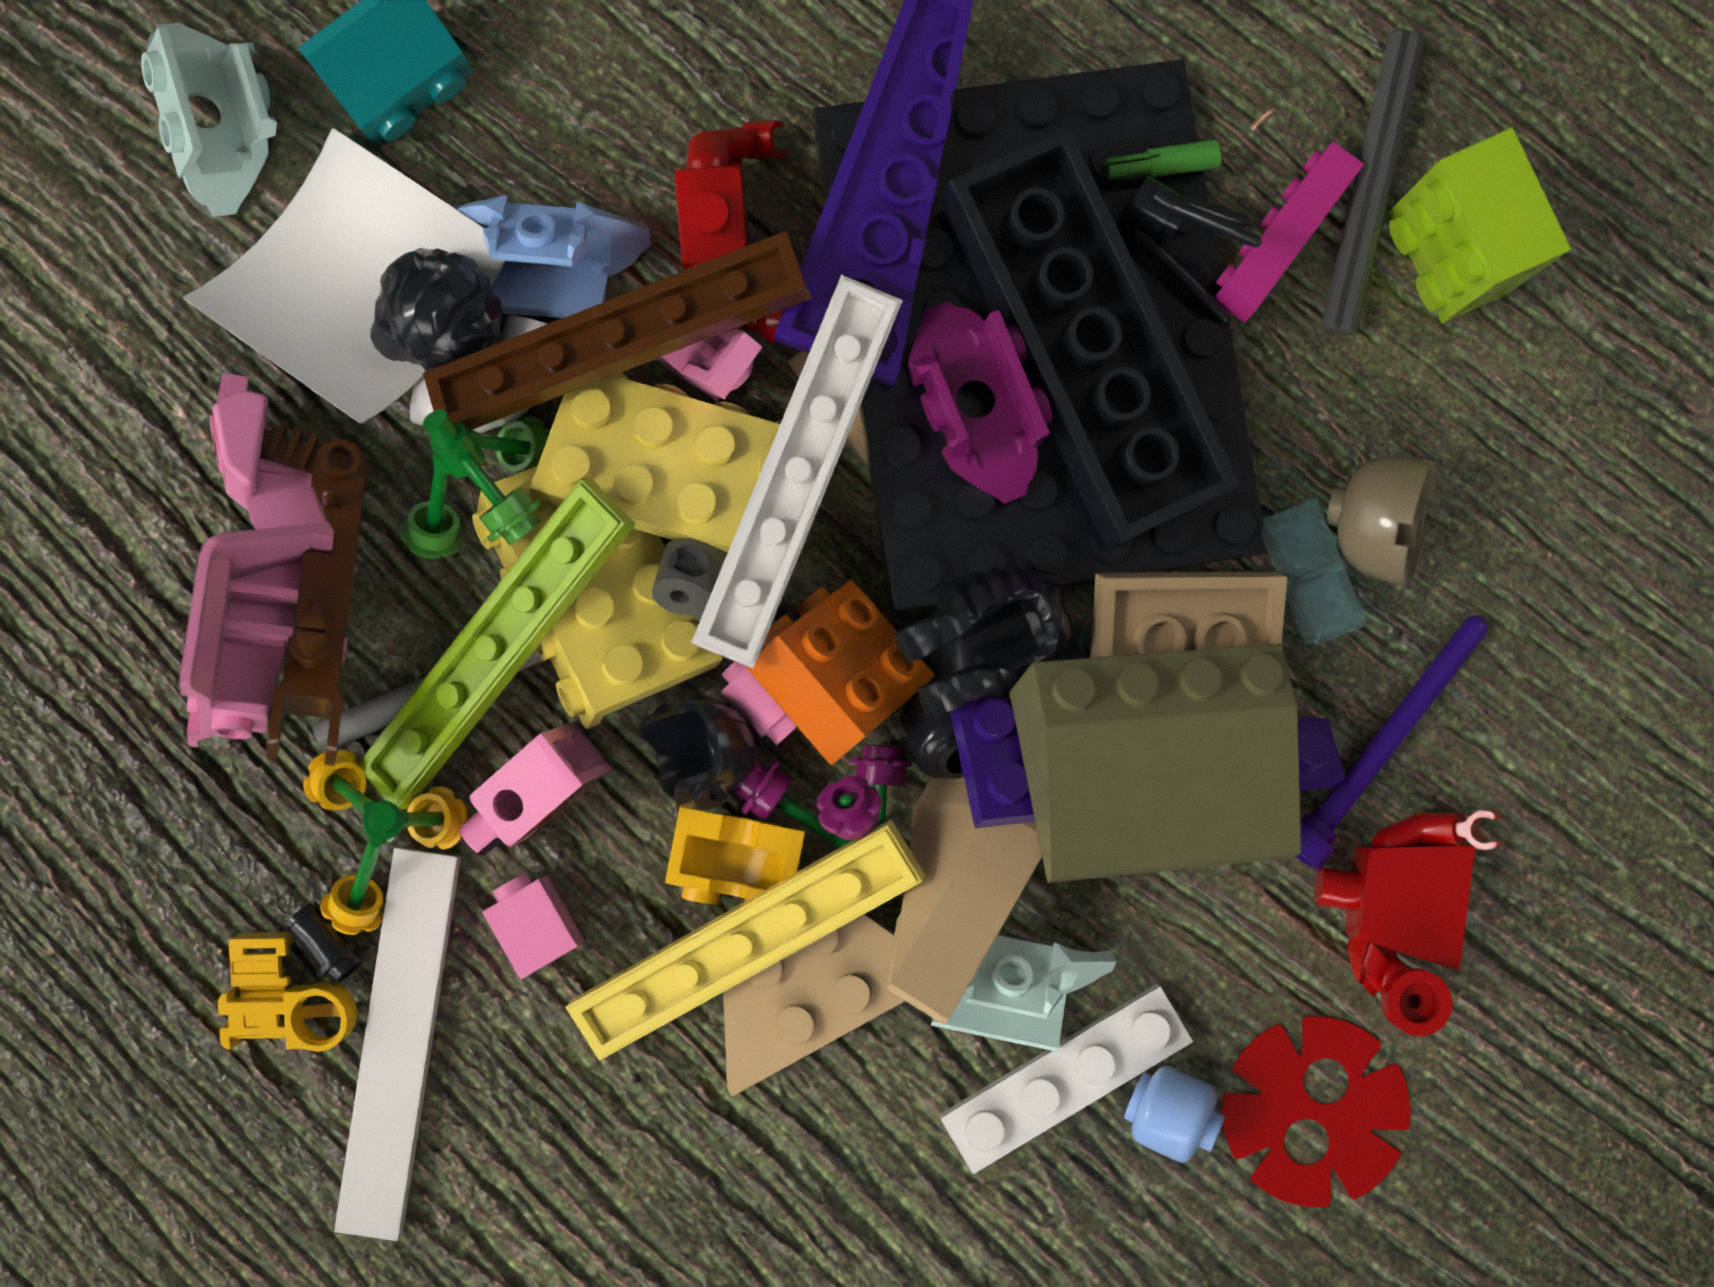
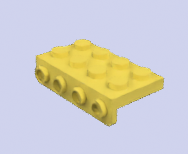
[529,372,782,552]
[472,466,723,729]

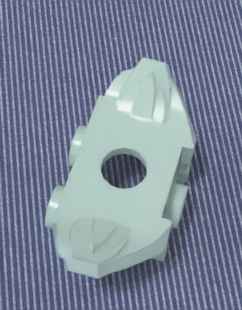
[141,23,277,217]
[931,935,1117,1052]

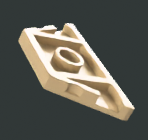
[723,914,905,1097]

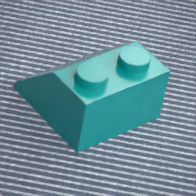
[298,0,473,147]

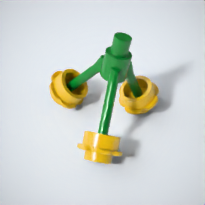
[303,749,468,935]

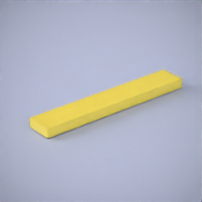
[566,819,926,1061]

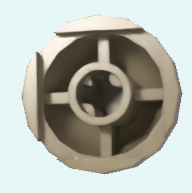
[1327,455,1438,586]

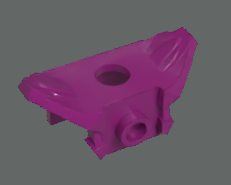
[908,301,1053,504]

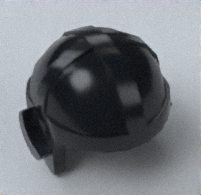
[639,697,757,811]

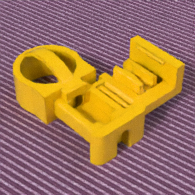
[218,932,358,1052]

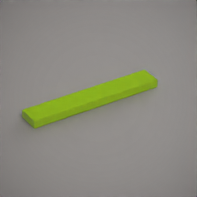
[357,478,636,810]

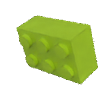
[1389,127,1571,324]

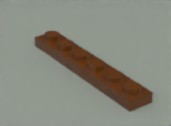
[423,231,812,430]

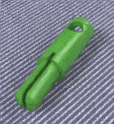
[1104,139,1221,181]

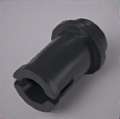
[283,901,364,986]

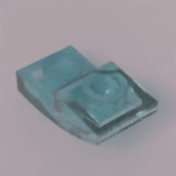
[1260,498,1368,648]

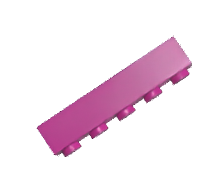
[1215,141,1364,323]

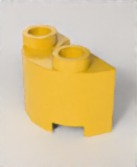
[665,807,805,905]

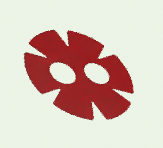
[1222,1016,1411,1207]

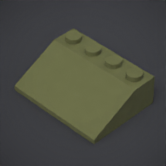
[1009,644,1301,883]

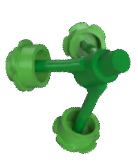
[399,409,550,560]

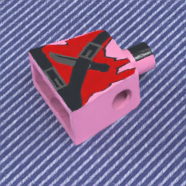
[459,722,613,856]

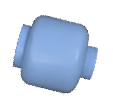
[1124,1066,1226,1163]

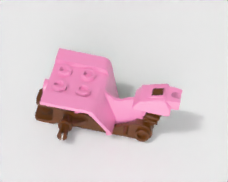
[179,373,367,766]

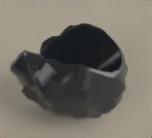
[370,248,502,372]

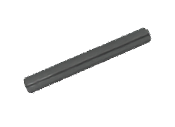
[1321,29,1425,335]

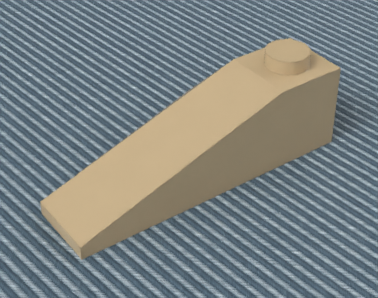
[886,777,1042,1025]

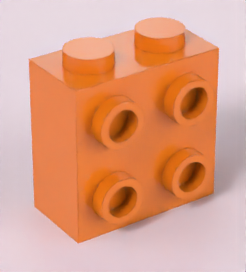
[746,579,935,766]

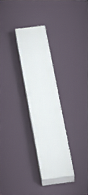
[691,275,903,669]
[334,847,461,1241]

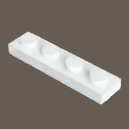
[939,984,1193,1174]

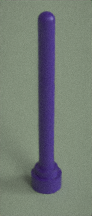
[1296,615,1488,871]

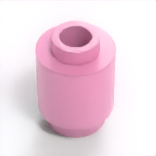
[721,662,798,746]

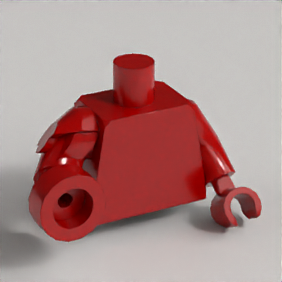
[675,120,786,343]
[1314,809,1506,1037]

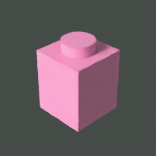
[482,872,585,980]

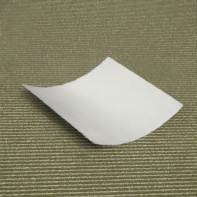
[183,128,505,423]

